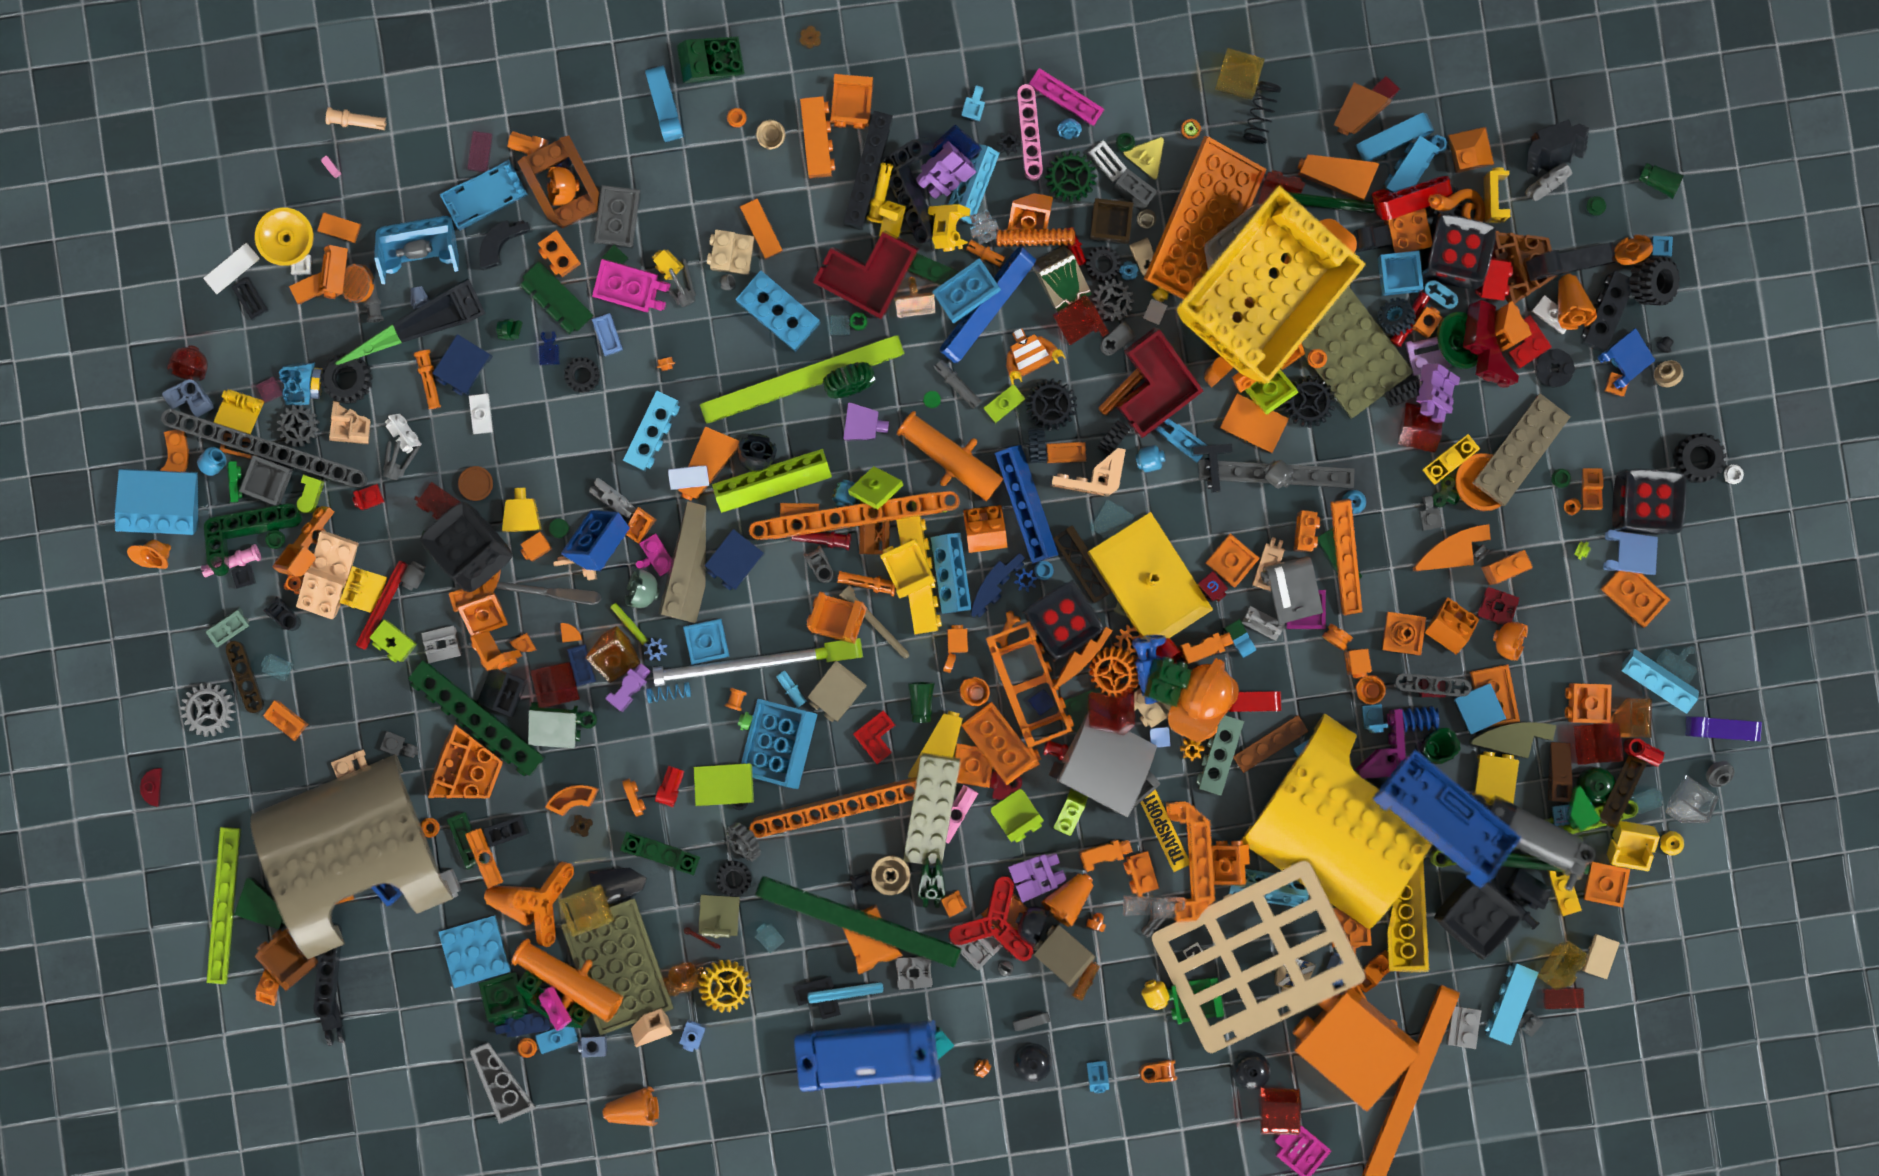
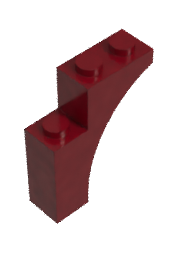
[1463,300,1519,388]

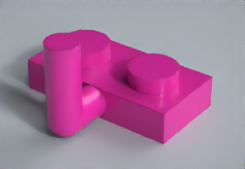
[636,534,672,577]

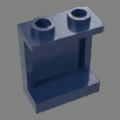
[433,334,493,396]
[705,529,765,590]

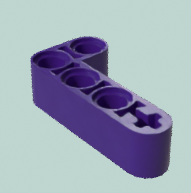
[1685,716,1762,742]

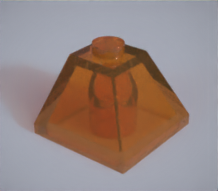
[586,626,641,683]
[1609,698,1652,738]

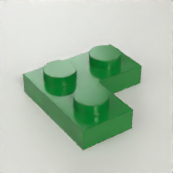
[227,461,242,504]

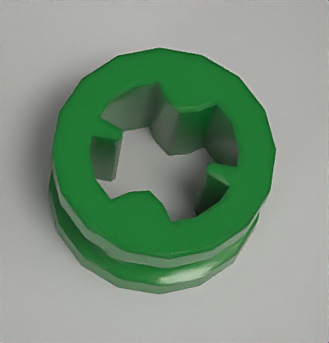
[850,312,867,331]

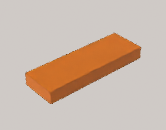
[740,199,783,259]

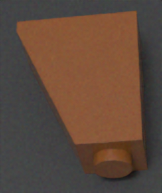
[1334,82,1392,136]

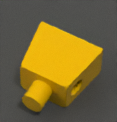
[502,488,541,532]

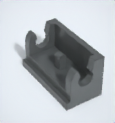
[1112,169,1158,211]

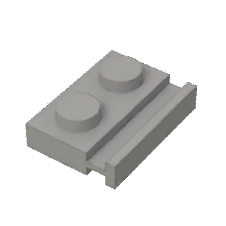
[1447,1006,1481,1049]

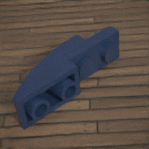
[971,553,1025,618]

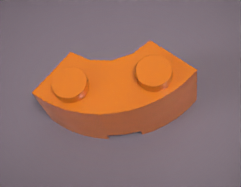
[545,785,599,816]

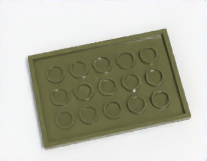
[1301,286,1414,419]
[561,898,674,1035]

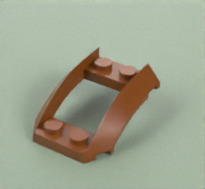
[518,135,599,228]

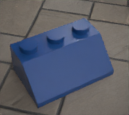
[561,510,630,571]

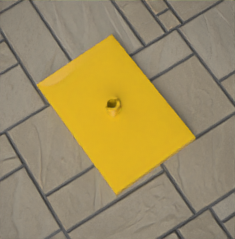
[1087,512,1213,639]

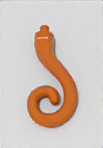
[1428,188,1485,222]

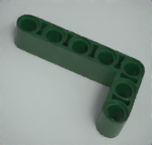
[204,504,302,576]

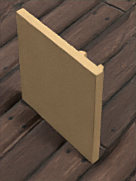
[1583,934,1619,979]

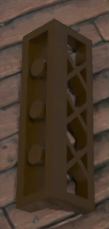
[1053,525,1112,603]

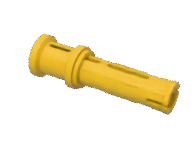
[866,163,893,223]

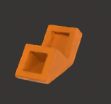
[1358,950,1391,993]

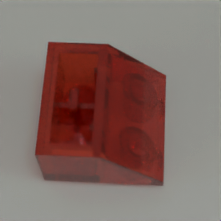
[530,662,580,708]
[1258,1088,1301,1135]

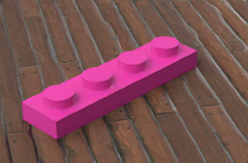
[1029,68,1104,126]

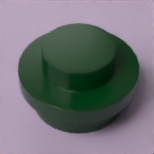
[1116,133,1135,152]
[1586,196,1606,216]
[1551,469,1571,488]
[265,530,285,549]

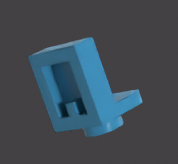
[1087,1061,1109,1093]

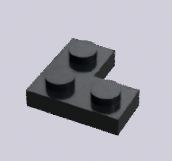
[793,976,841,1020]

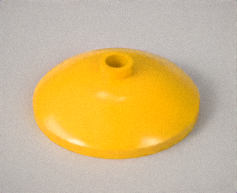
[255,208,314,266]

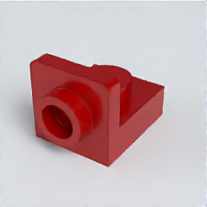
[352,484,385,511]

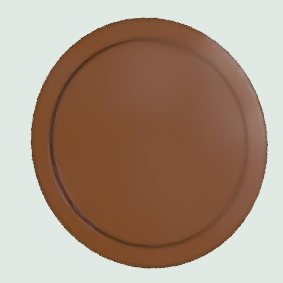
[458,466,493,501]

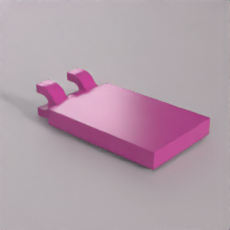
[592,259,671,312]

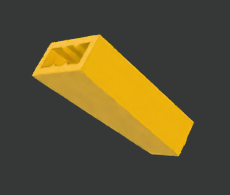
[908,711,962,778]

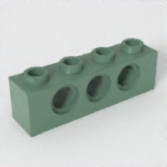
[1196,715,1244,796]

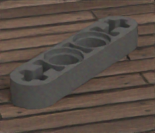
[1394,673,1472,697]

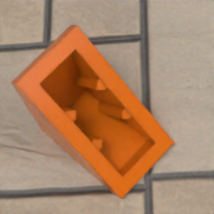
[626,507,656,544]

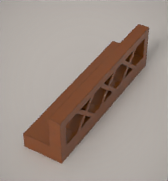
[859,476,890,555]

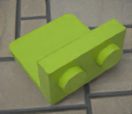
[991,789,1044,843]

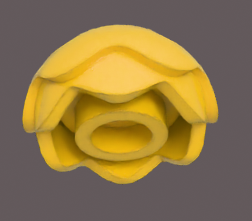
[1660,831,1684,856]

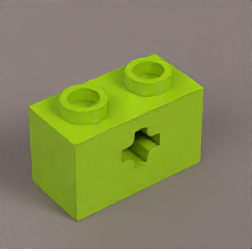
[370,620,417,663]

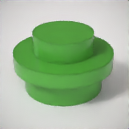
[738,712,753,731]

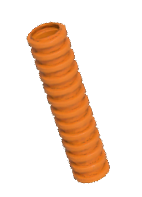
[996,228,1075,247]

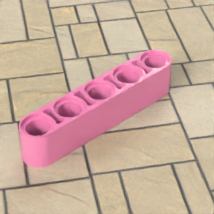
[1017,84,1043,181]

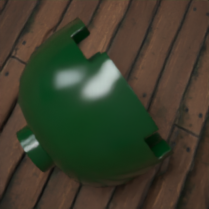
[1577,767,1616,805]

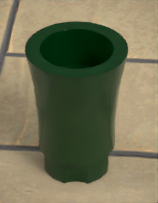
[1638,163,1684,199]
[908,682,935,723]

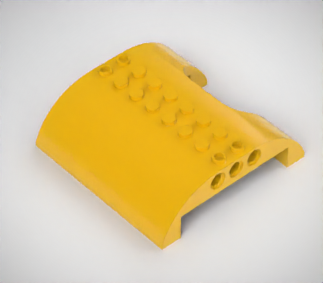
[1240,713,1432,929]

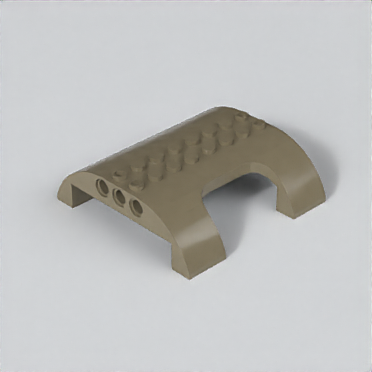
[251,754,454,959]

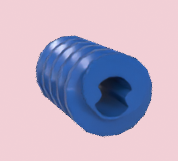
[1399,706,1439,732]

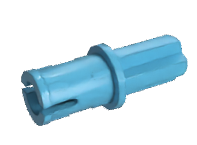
[776,671,807,708]

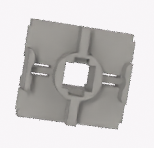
[421,625,462,664]
[896,956,933,990]

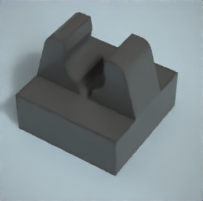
[1518,1009,1544,1037]

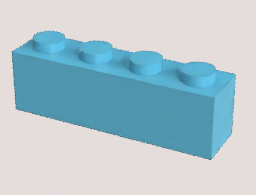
[1622,649,1699,714]
[1485,962,1539,1045]

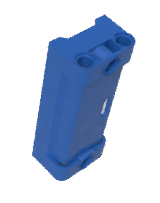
[1372,750,1521,888]
[795,1020,941,1092]

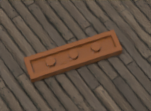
[1233,715,1308,773]

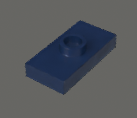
[567,644,596,687]

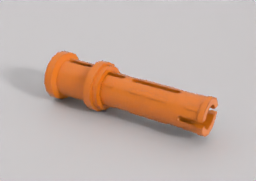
[413,350,441,410]
[837,571,896,596]

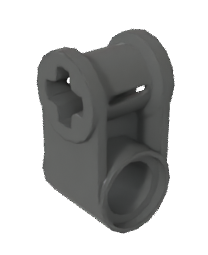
[1100,321,1137,356]
[803,545,834,583]

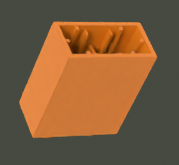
[1292,987,1419,1111]

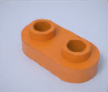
[622,778,646,817]

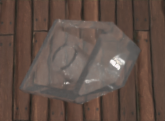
[1665,776,1719,823]

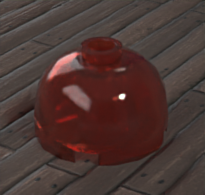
[167,345,208,381]

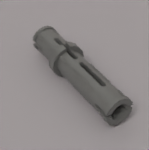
[933,359,982,409]

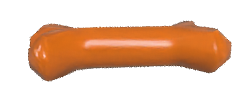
[995,611,1021,648]

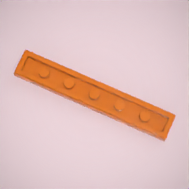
[1331,499,1362,615]

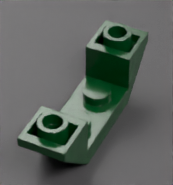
[620,832,700,876]
[516,970,592,1029]

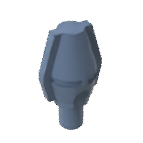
[410,286,429,309]

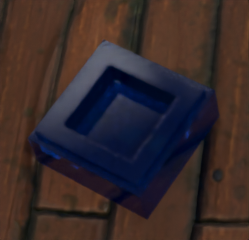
[1028,689,1055,716]

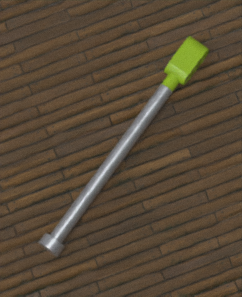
[653,638,863,687]

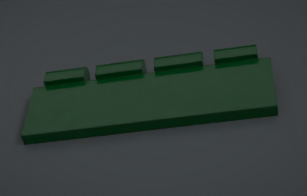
[520,262,594,334]

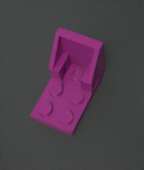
[1354,709,1406,778]

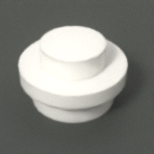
[1724,465,1744,484]

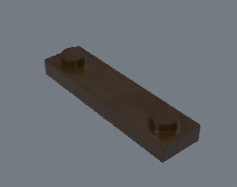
[1599,755,1647,829]

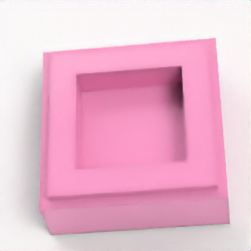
[321,156,341,178]

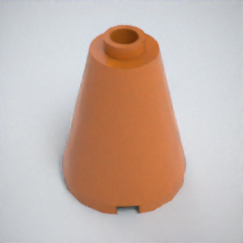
[1558,274,1597,330]
[1041,873,1094,927]
[484,885,540,926]
[603,1087,659,1126]

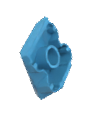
[279,362,315,405]

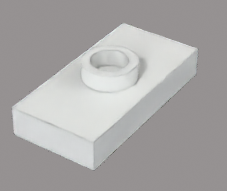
[1532,295,1567,335]
[469,394,493,435]

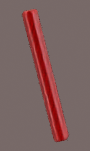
[356,561,408,650]

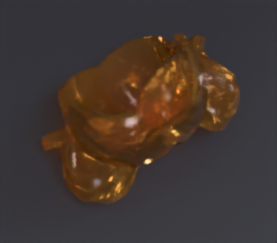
[663,962,707,997]

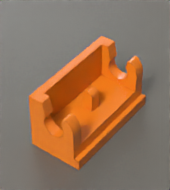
[263,700,309,741]

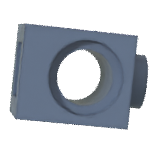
[578,1035,607,1057]

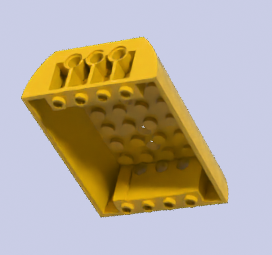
[1177,186,1366,383]

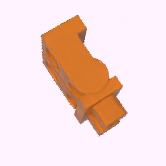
[1178,633,1233,664]
[1079,839,1133,872]

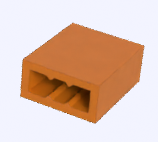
[1481,550,1533,585]

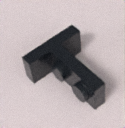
[1191,444,1232,493]

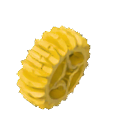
[699,959,751,1012]

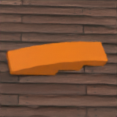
[1052,627,1113,690]

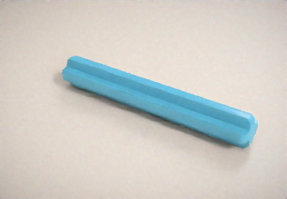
[807,982,883,1003]

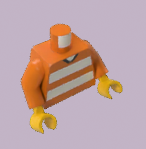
[1006,328,1066,385]

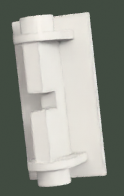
[385,414,421,453]

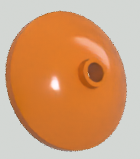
[1455,453,1501,511]

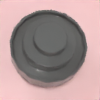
[1706,761,1735,787]

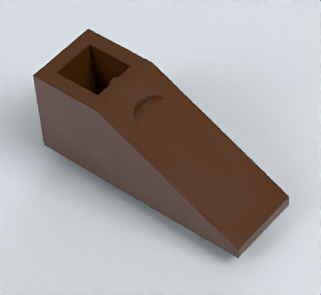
[1548,742,1572,802]

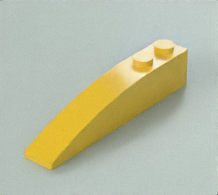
[1388,860,1429,973]

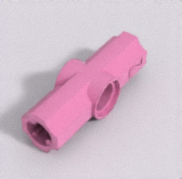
[946,785,978,844]

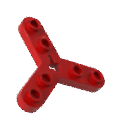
[948,877,1033,961]

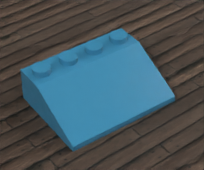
[115,469,199,535]
[741,699,818,789]

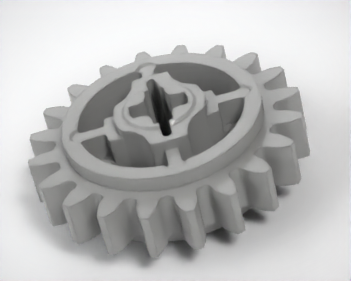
[180,683,236,737]

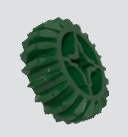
[1045,150,1097,203]
[823,362,875,399]

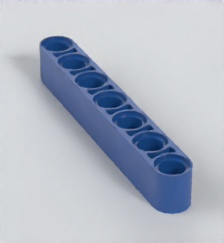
[940,246,1036,363]

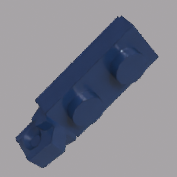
[495,1012,551,1037]

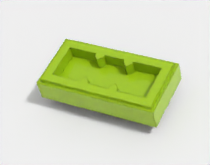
[983,385,1025,424]

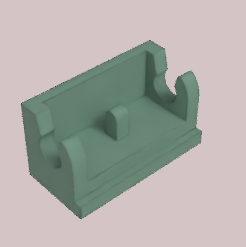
[206,607,249,647]

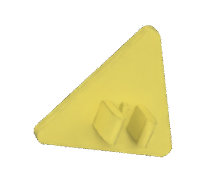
[1124,138,1164,180]

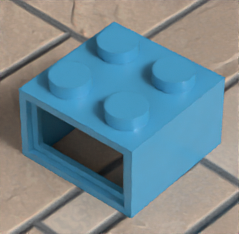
[1378,251,1424,296]

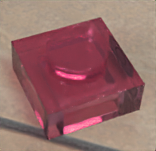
[256,377,283,403]

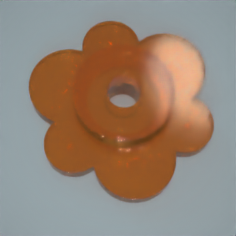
[800,26,821,49]

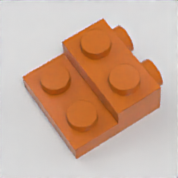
[1293,511,1320,552]
[1565,683,1612,724]
[1211,841,1250,885]

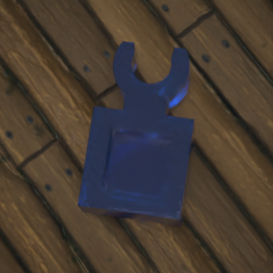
[539,331,560,366]

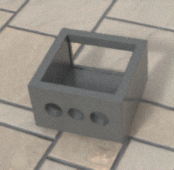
[239,455,293,506]

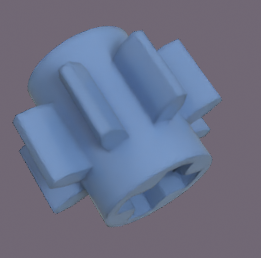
[644,638,668,661]

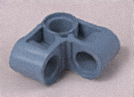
[162,379,214,417]

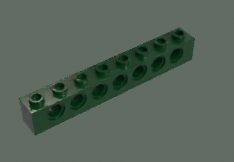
[408,660,546,777]

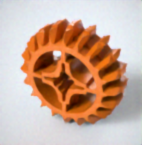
[1089,645,1139,698]

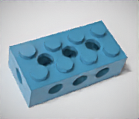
[736,270,820,352]

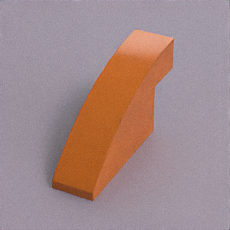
[1413,524,1491,571]

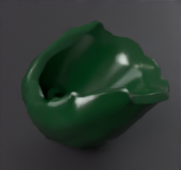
[1420,728,1461,764]

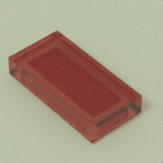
[1544,988,1584,1009]

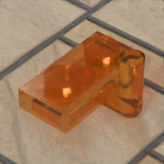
[895,277,936,318]

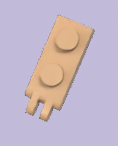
[1252,537,1285,591]

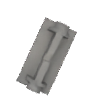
[1242,606,1285,641]

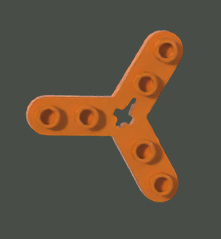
[507,861,574,947]

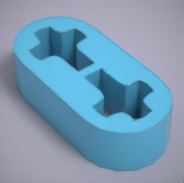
[1424,280,1458,310]

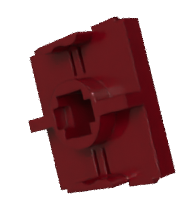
[1477,587,1519,625]

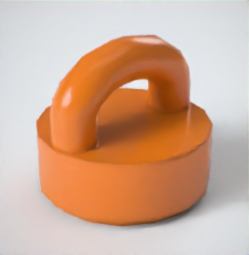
[1086,913,1106,932]

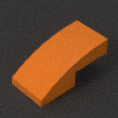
[289,272,323,305]
[1582,468,1604,510]

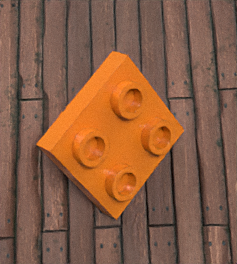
[1382,612,1426,656]

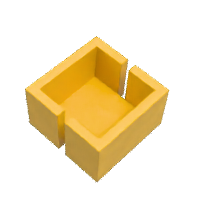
[1606,821,1660,871]

